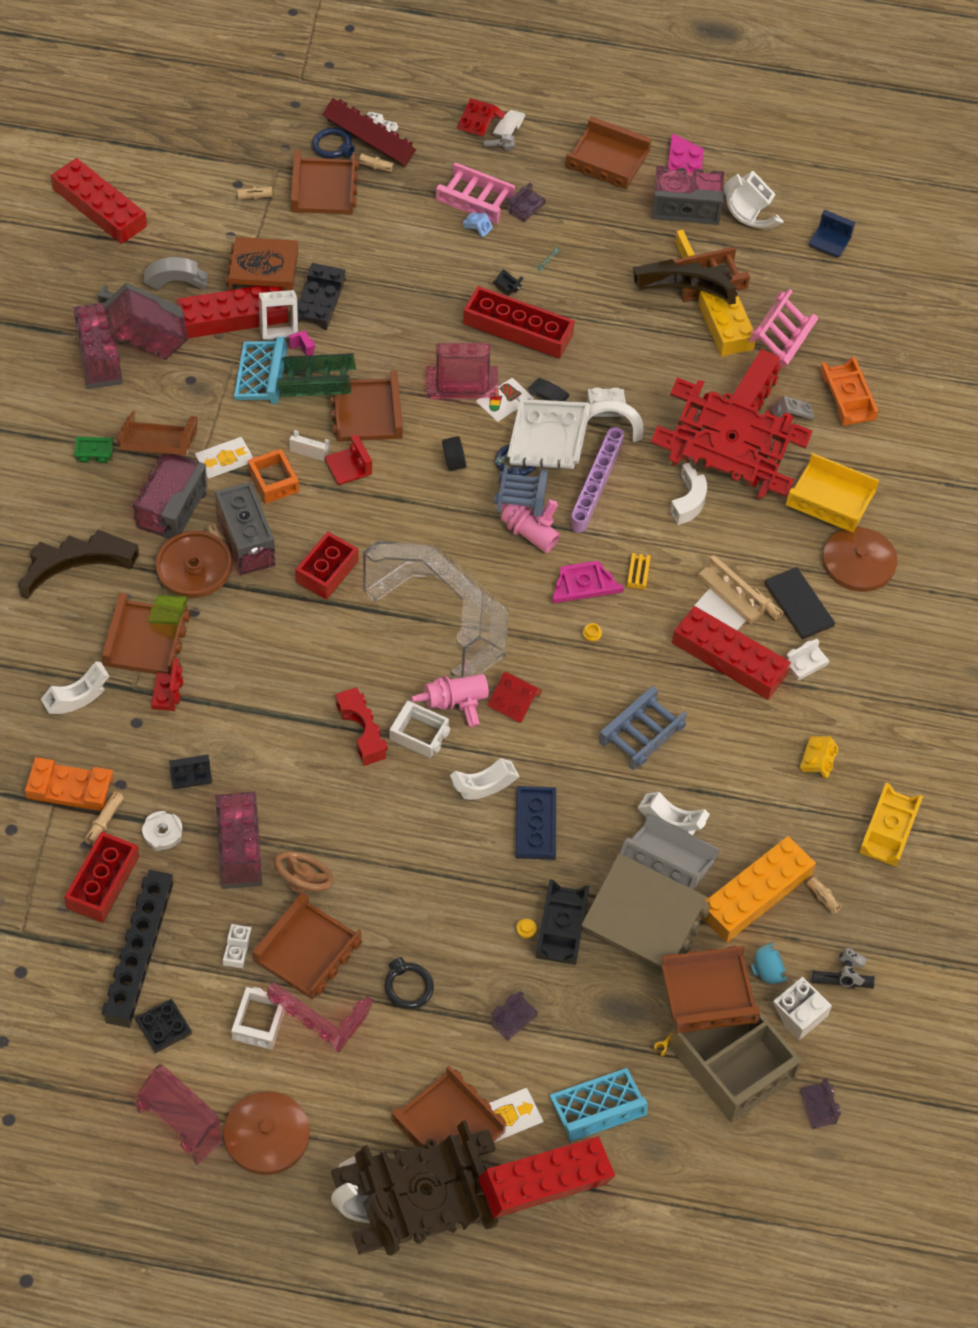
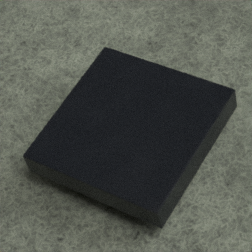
[135,998,192,1053]

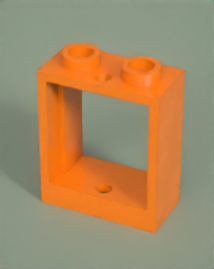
[248,449,299,504]

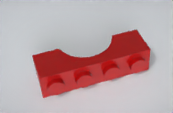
[335,687,388,766]

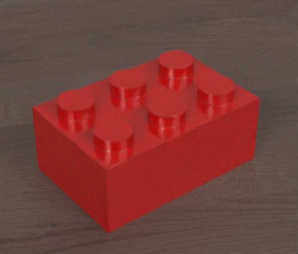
[295,531,359,600]

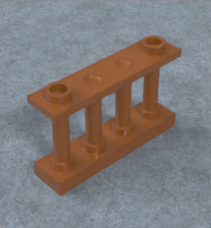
[674,247,750,303]

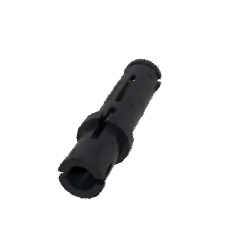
[811,970,875,989]

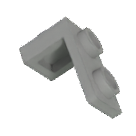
[770,396,814,420]

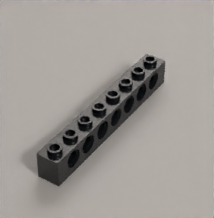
[102,870,174,1028]

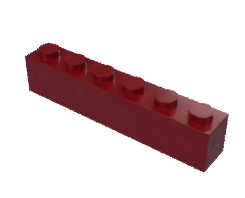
[322,98,416,167]

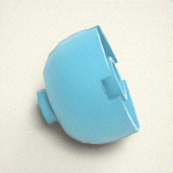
[751,942,788,984]

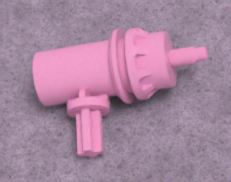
[496,499,560,553]
[411,674,489,728]

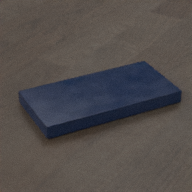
[516,786,556,860]

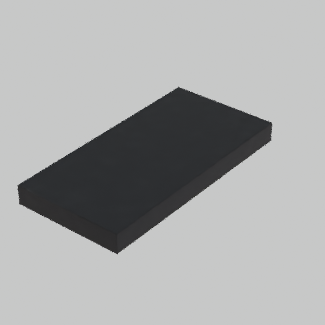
[764,567,835,640]

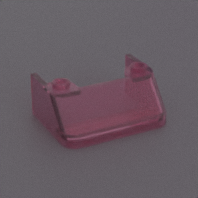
[135,1064,222,1165]

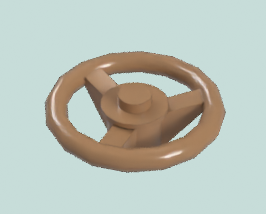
[274,851,334,893]

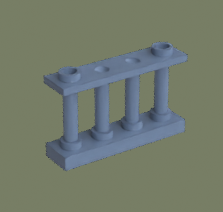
[494,465,548,517]
[599,686,687,770]

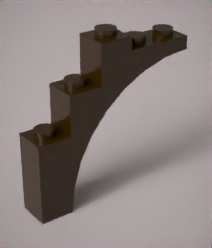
[633,259,738,305]
[18,529,139,599]

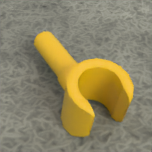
[654,1032,672,1056]

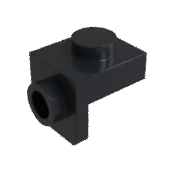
[493,269,523,296]

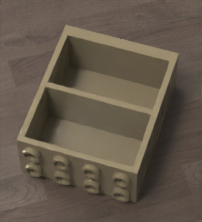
[581,853,710,971]
[669,1012,802,1123]

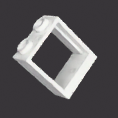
[259,290,298,340]
[389,700,451,758]
[231,987,287,1050]

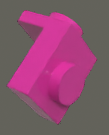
[289,331,315,359]

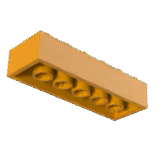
[702,836,816,943]

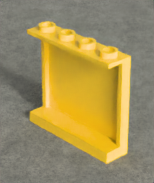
[786,453,880,533]

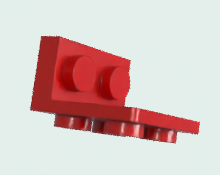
[457,98,505,137]
[325,434,372,485]
[151,658,184,711]
[488,671,543,722]

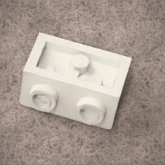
[786,639,829,681]

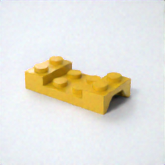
[859,783,923,867]

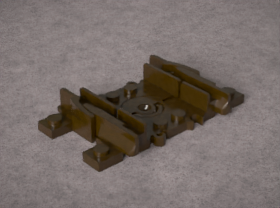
[331,1120,499,1256]

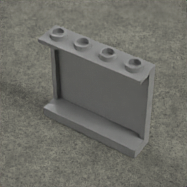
[620,814,720,890]

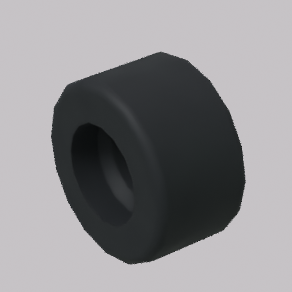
[442,436,467,471]

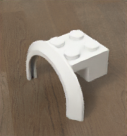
[723,171,784,230]
[587,388,644,442]
[331,1156,390,1223]

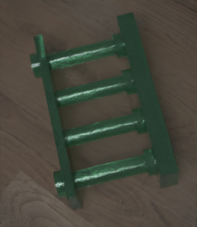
[277,353,356,397]

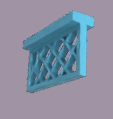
[234,337,287,404]
[550,1068,648,1143]

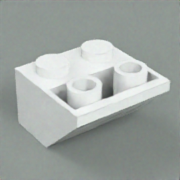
[773,977,832,1041]

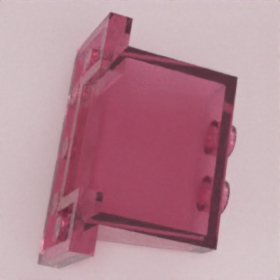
[426,343,499,399]

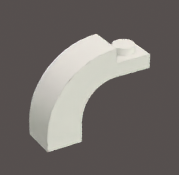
[670,463,707,525]
[41,661,109,714]
[450,758,520,800]
[638,792,710,835]

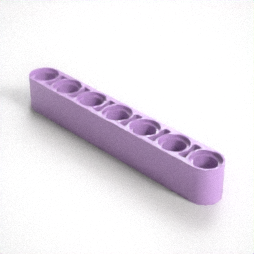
[571,427,624,533]

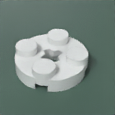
[142,811,183,851]

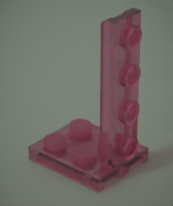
[266,983,374,1052]

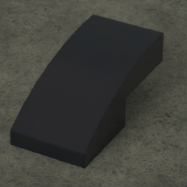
[528,378,570,401]

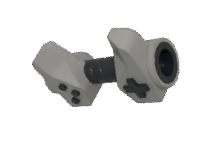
[838,948,866,987]

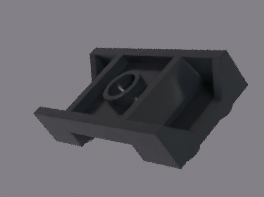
[297,263,346,330]
[536,879,590,965]

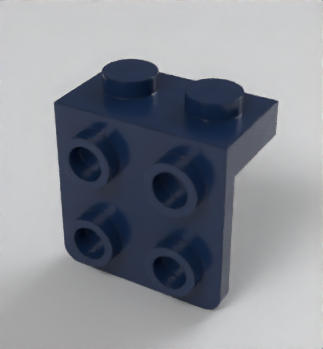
[809,209,856,257]

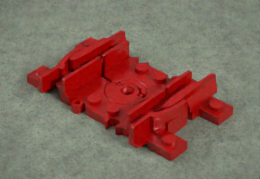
[650,377,813,500]

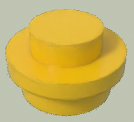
[583,623,602,642]
[516,919,537,939]

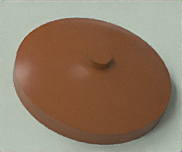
[822,527,897,592]
[156,531,232,598]
[224,1092,310,1175]

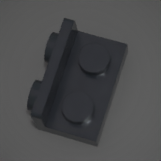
[169,754,212,789]

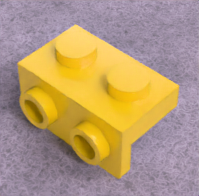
[800,736,838,778]

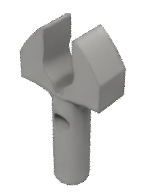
[483,134,515,151]

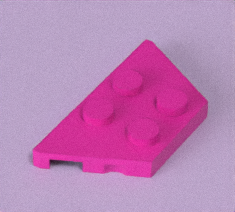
[667,134,704,180]
[552,561,624,604]

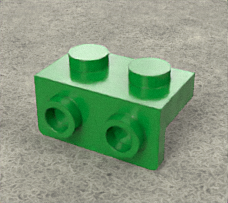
[74,437,113,463]

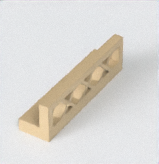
[698,555,767,624]

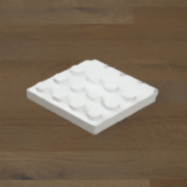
[507,399,591,469]

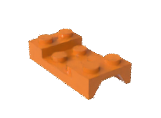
[820,357,878,426]
[25,757,114,811]

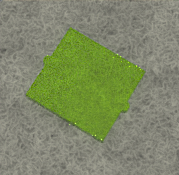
[148,595,188,624]

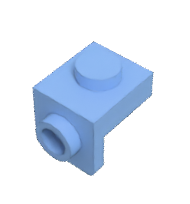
[462,212,493,237]

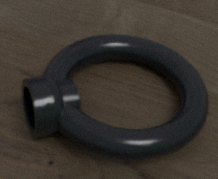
[384,957,434,1009]

